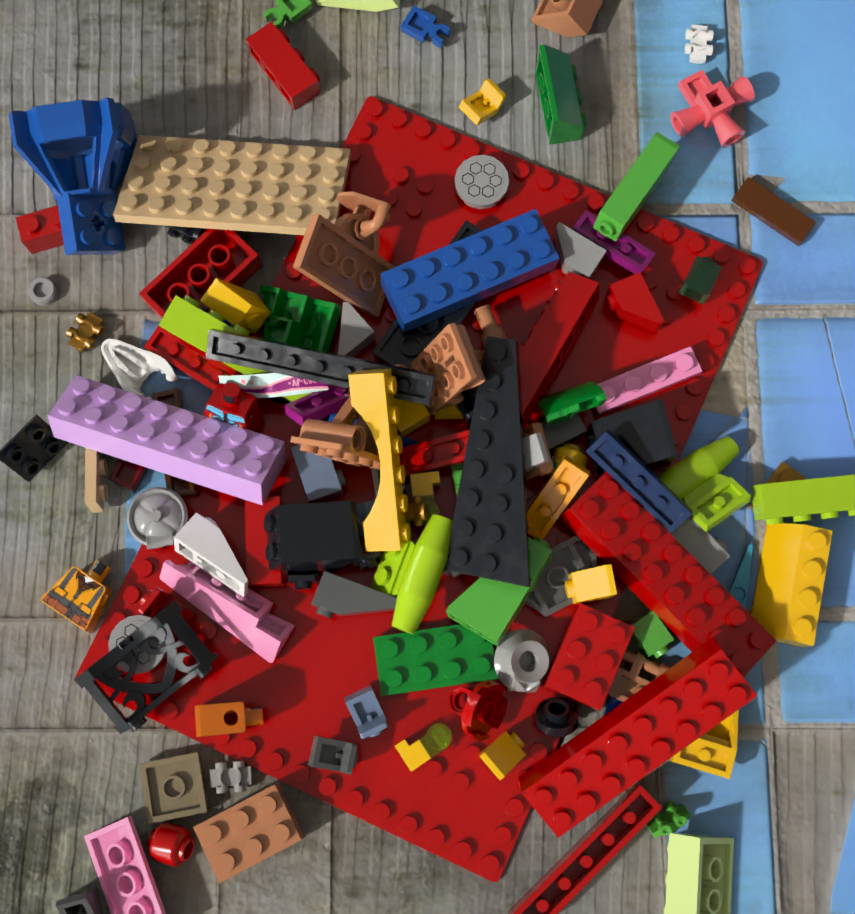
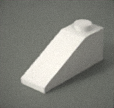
[174,513,248,597]

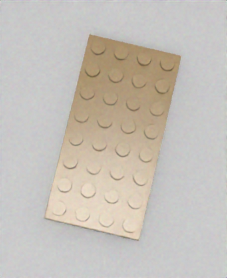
[113,135,351,235]

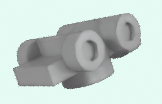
[209,761,252,794]

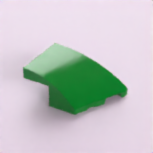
[260,285,342,352]
[535,381,607,427]

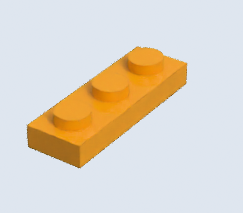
[526,455,590,540]

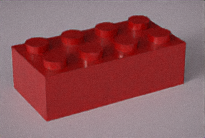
[139,229,263,319]

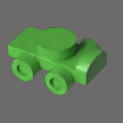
[646,801,691,839]

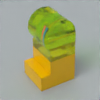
[410,471,440,528]
[395,723,452,772]

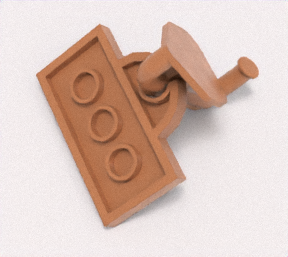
[293,192,395,317]

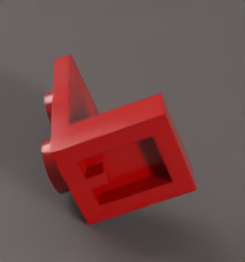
[138,587,196,636]

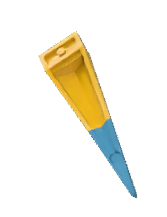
[669,543,753,779]

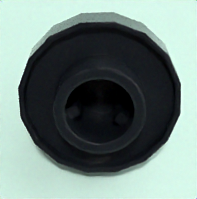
[535,697,579,737]

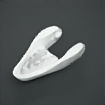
[101,339,178,399]

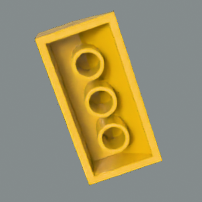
[751,523,833,648]

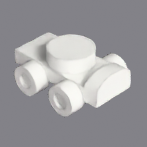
[684,25,714,64]

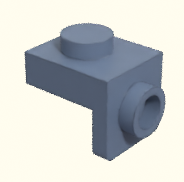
[344,685,389,739]

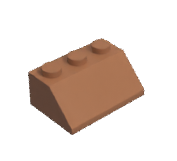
[531,0,603,38]

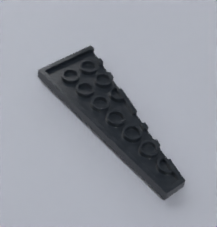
[444,336,532,587]

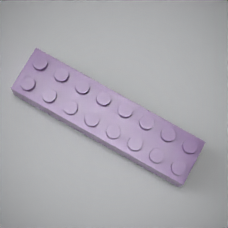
[47,375,286,506]

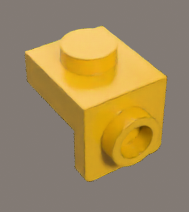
[459,78,506,126]

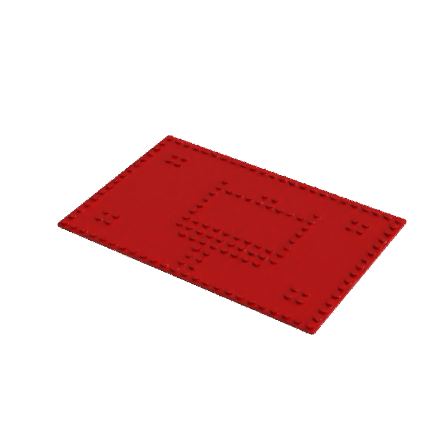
[75,96,763,882]

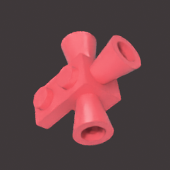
[670,70,755,148]

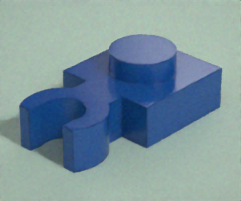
[401,5,450,48]

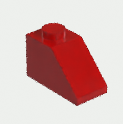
[605,272,664,331]

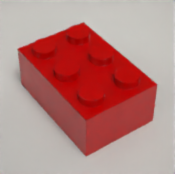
[542,603,635,711]

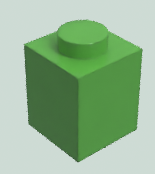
[631,611,674,658]

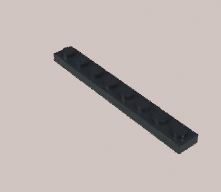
[206,328,437,405]

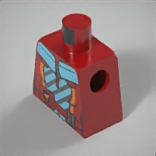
[204,383,262,432]

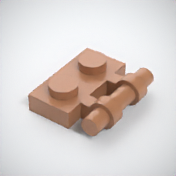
[607,649,670,702]

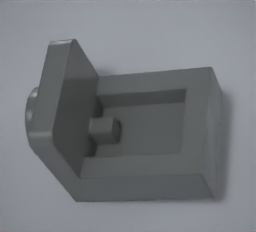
[308,735,358,775]

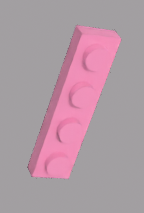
[594,346,702,416]

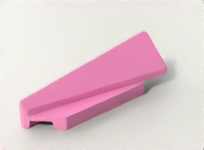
[160,560,295,663]

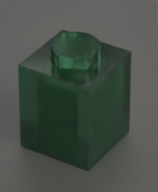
[678,256,722,305]

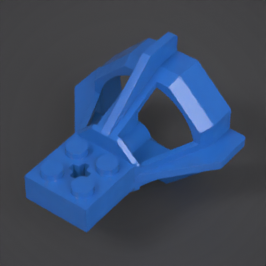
[9,98,137,255]

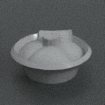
[127,487,188,549]
[494,629,551,693]

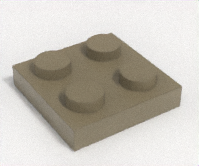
[139,752,209,824]

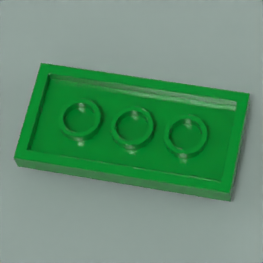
[373,624,498,696]

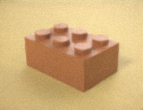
[193,783,305,884]

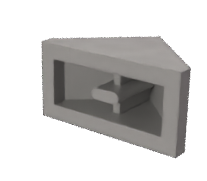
[338,302,376,357]

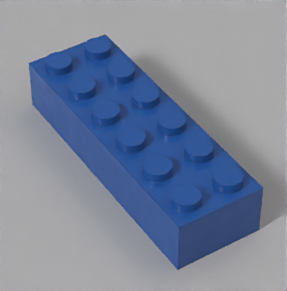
[380,209,560,333]

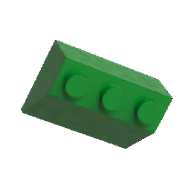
[535,44,587,145]

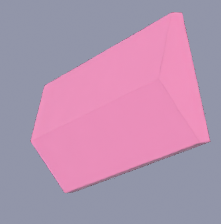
[84,816,166,914]

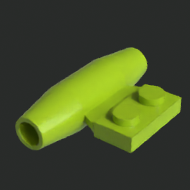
[658,436,751,533]
[370,514,453,635]

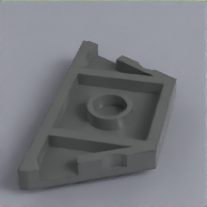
[525,535,597,617]

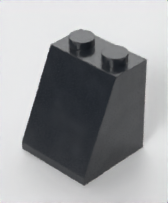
[585,399,678,477]
[264,501,360,573]

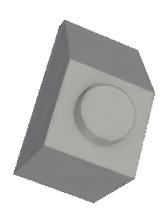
[554,222,607,279]

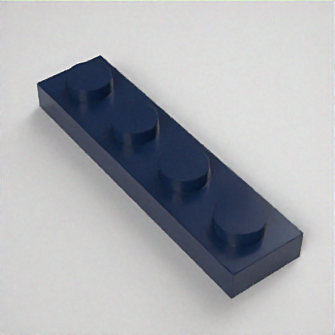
[586,429,693,533]

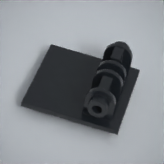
[0,414,68,482]

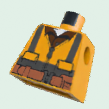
[41,559,113,633]

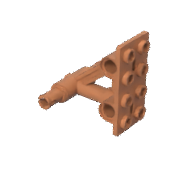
[410,304,508,415]
[290,364,430,470]

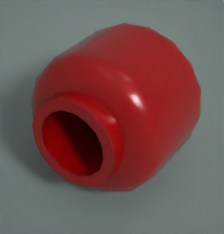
[147,822,195,867]

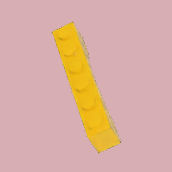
[348,369,411,552]

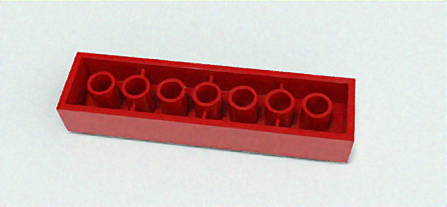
[560,472,777,677]
[519,637,757,838]

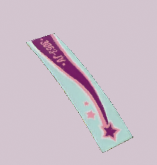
[218,373,329,398]

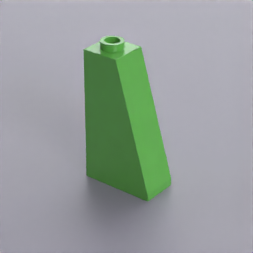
[593,132,680,242]
[446,537,553,646]

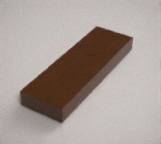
[731,177,816,246]

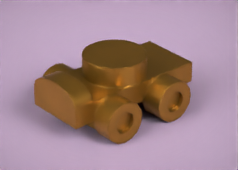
[66,311,105,353]
[405,495,429,526]

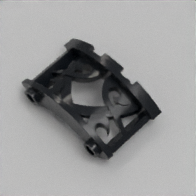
[74,600,219,734]

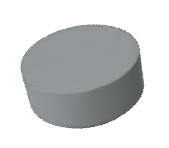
[28,277,58,306]

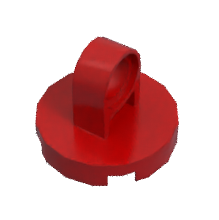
[449,680,507,741]

